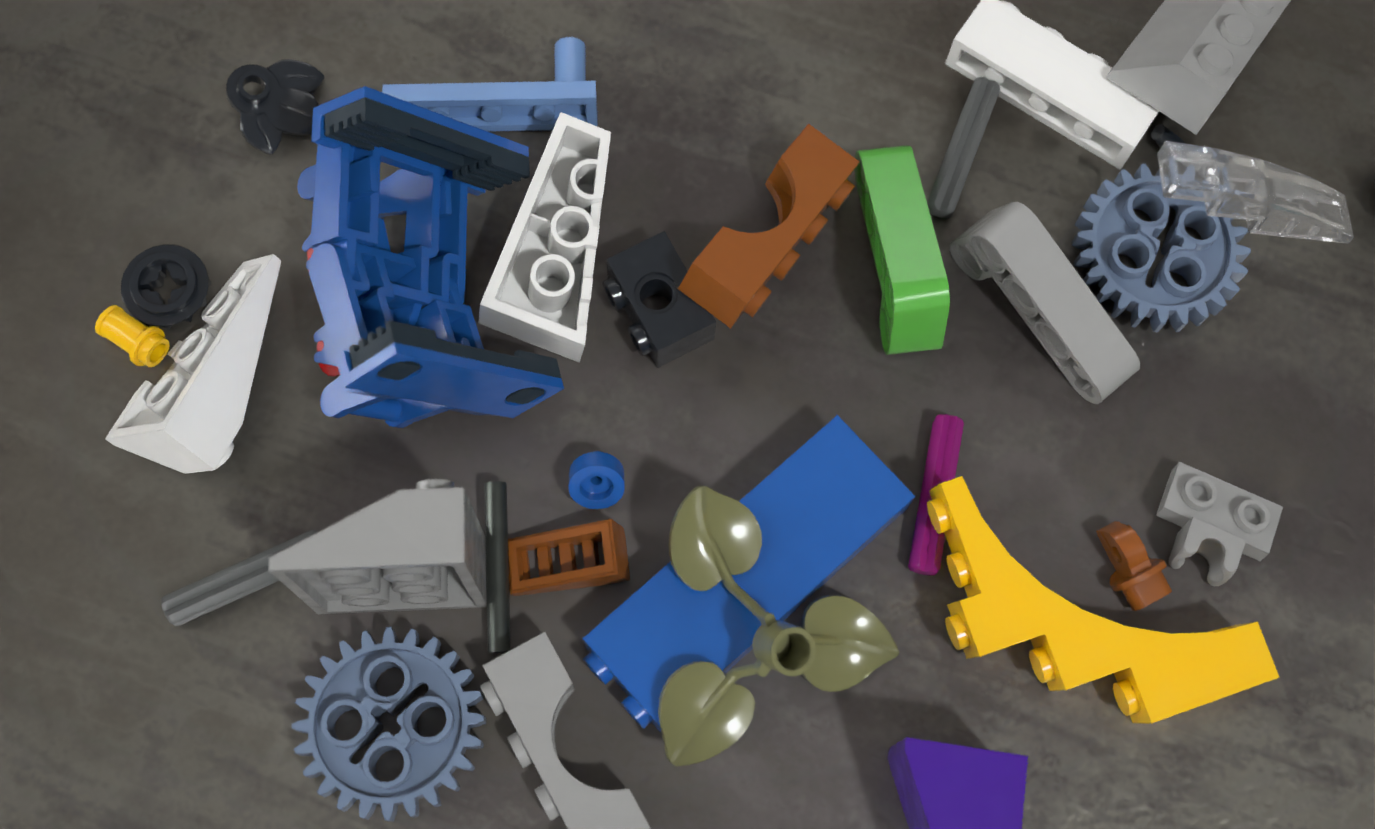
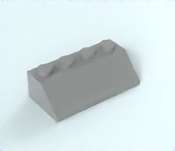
[1106,0,1291,135]

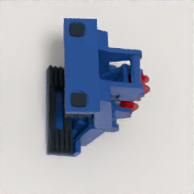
[297,86,564,428]

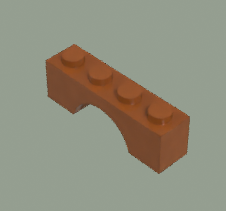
[678,123,860,329]

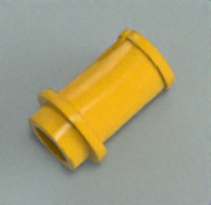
[95,305,170,367]

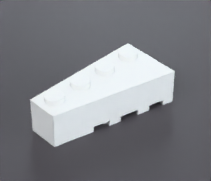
[478,112,611,363]

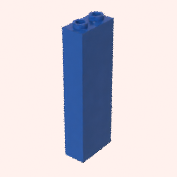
[583,415,915,732]

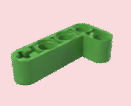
[855,145,950,355]

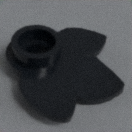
[226,59,324,155]

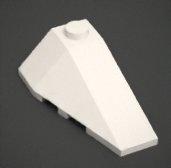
[105,254,281,474]

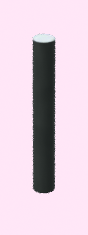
[484,481,511,653]

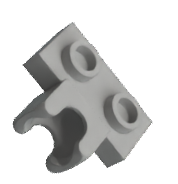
[1156,462,1283,586]

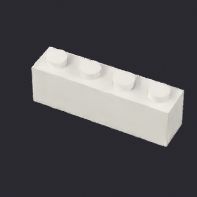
[945,0,1159,170]

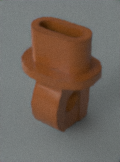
[1096,521,1172,611]

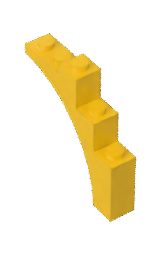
[927,476,1279,724]

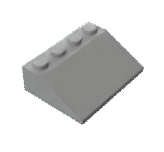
[269,479,487,614]

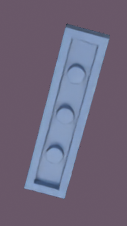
[382,37,598,131]

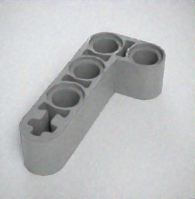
[950,202,1140,404]

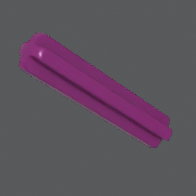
[908,414,964,576]

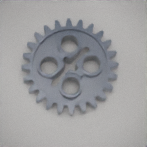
[1072,163,1251,333]
[292,627,487,822]

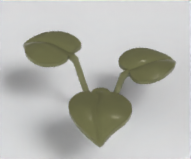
[658,485,899,766]

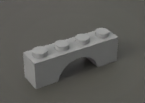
[480,632,651,829]

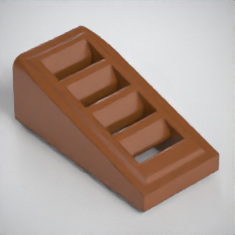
[508,519,630,596]

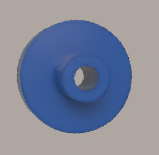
[568,451,625,509]

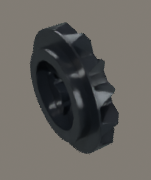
[121,244,212,330]

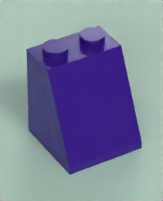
[888,737,1028,829]

